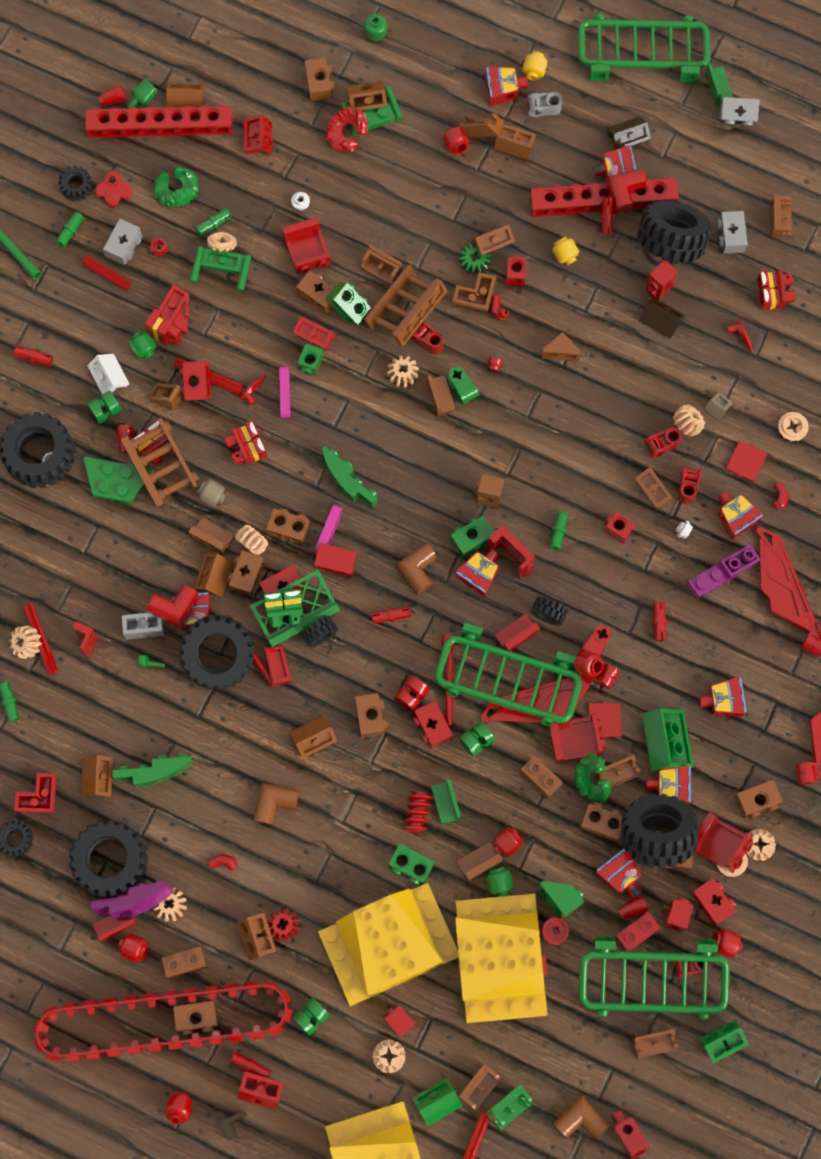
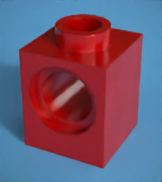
[506,256,526,286]
[604,512,636,544]
[384,1005,416,1038]

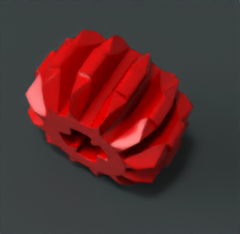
[267,908,300,942]

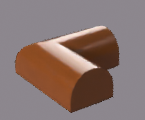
[452,272,497,312]
[395,542,437,595]
[253,782,300,825]
[552,1095,610,1140]

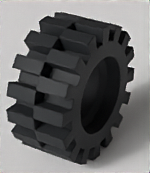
[58,165,93,201]
[530,596,568,626]
[300,616,338,648]
[0,820,34,857]

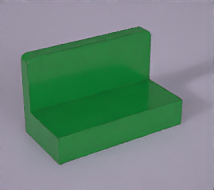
[705,63,733,105]
[431,779,461,825]
[412,1078,463,1126]

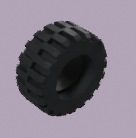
[637,200,712,263]
[0,412,75,488]
[179,615,254,690]
[621,794,699,868]
[69,820,148,898]

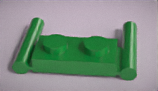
[340,86,403,136]
[190,246,251,292]

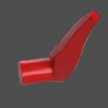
[727,320,753,352]
[240,374,266,406]

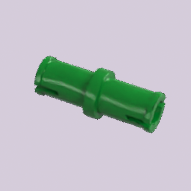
[195,208,231,237]
[55,212,84,248]
[549,511,569,551]
[0,682,20,723]

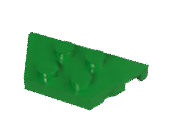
[84,457,156,504]

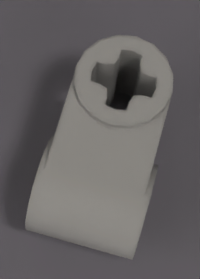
[527,92,562,117]

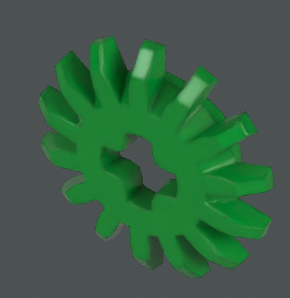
[458,243,492,273]

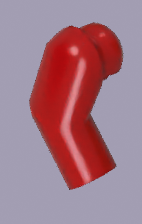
[491,295,509,320]
[773,482,789,510]
[207,853,237,870]

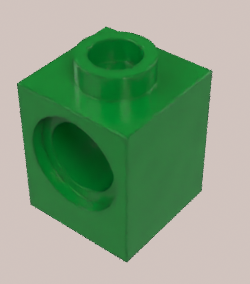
[298,343,324,375]

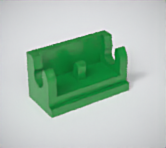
[486,1084,532,1131]

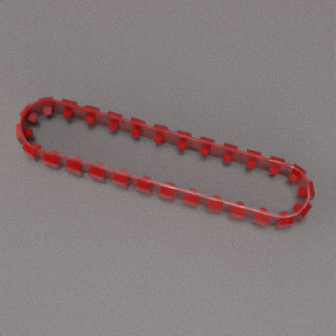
[33,980,293,1062]

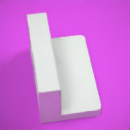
[87,354,129,394]

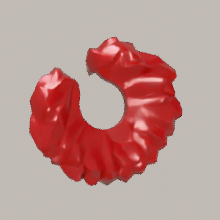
[326,106,368,152]

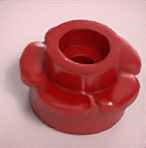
[150,238,168,256]
[485,357,503,371]

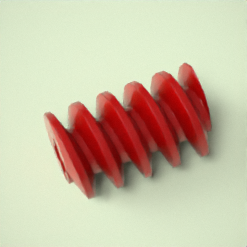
[403,791,433,834]

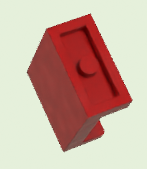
[282,217,331,274]
[487,525,535,579]
[549,714,606,763]
[694,812,753,873]

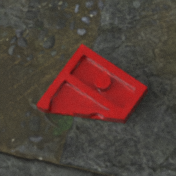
[158,285,189,334]

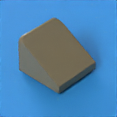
[705,392,733,420]

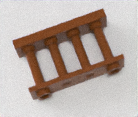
[364,265,447,347]
[121,418,200,507]

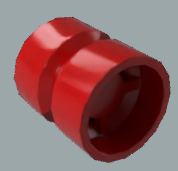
[394,675,430,712]
[541,917,569,946]

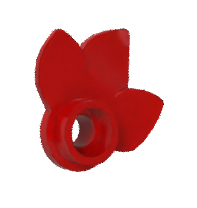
[95,171,132,208]

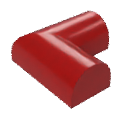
[606,168,647,212]
[146,585,199,629]
[14,773,57,813]

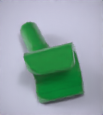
[138,655,165,668]

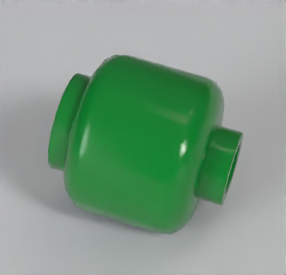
[364,14,387,41]
[129,331,157,360]
[485,866,514,897]

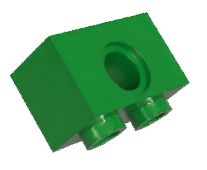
[450,516,494,559]

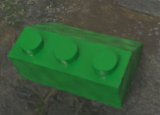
[642,708,694,772]
[537,881,584,920]

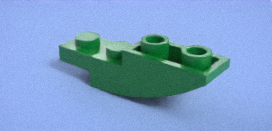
[322,446,378,509]
[113,754,193,787]

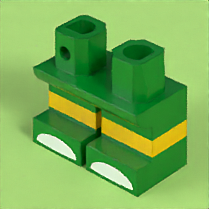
[262,589,303,627]

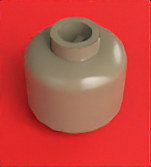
[197,479,226,507]

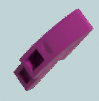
[686,545,761,599]
[91,880,173,920]

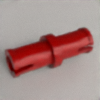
[600,195,615,234]
[14,345,53,367]
[652,602,668,642]
[372,605,412,624]
[230,1051,272,1079]

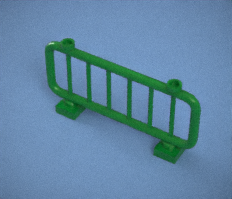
[578,14,710,83]
[434,623,582,726]
[579,936,730,1019]

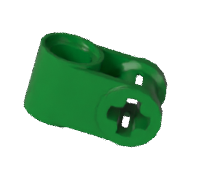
[448,367,479,405]

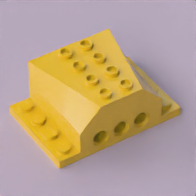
[318,883,459,1007]
[456,894,547,1023]
[325,1102,421,1159]

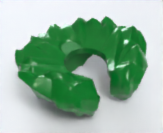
[154,166,199,208]
[574,752,611,802]

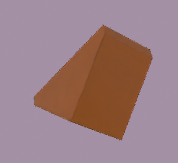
[542,332,580,361]
[148,383,182,411]

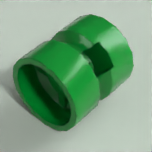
[87,390,122,424]
[458,721,495,757]
[292,997,330,1036]

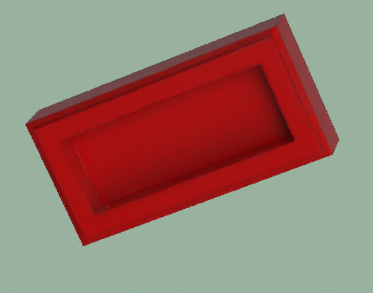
[263,645,291,686]

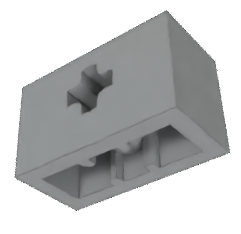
[719,97,760,125]
[717,211,748,254]
[103,219,142,265]
[122,613,165,640]

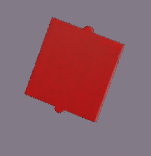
[726,440,768,482]
[588,701,622,739]

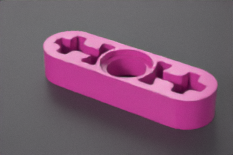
[279,366,291,418]
[314,504,344,555]

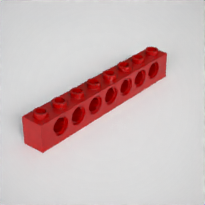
[86,105,233,138]
[530,177,679,217]

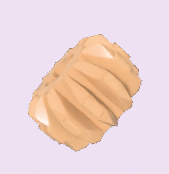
[387,355,419,388]
[673,404,705,437]
[235,525,268,556]
[8,626,42,659]
[153,888,187,922]

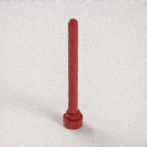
[442,634,456,727]

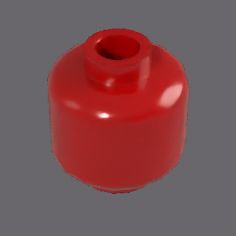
[443,127,469,154]
[574,651,603,678]
[493,827,523,857]
[712,929,743,958]
[118,934,149,963]
[164,1092,193,1124]

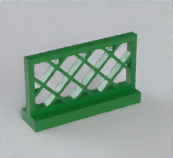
[249,569,340,647]

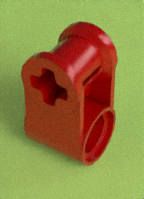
[410,321,444,354]
[644,427,682,458]
[678,465,703,504]
[579,626,611,656]
[675,961,713,978]

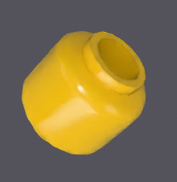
[522,52,548,81]
[552,237,579,265]

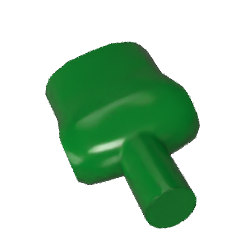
[127,79,158,108]

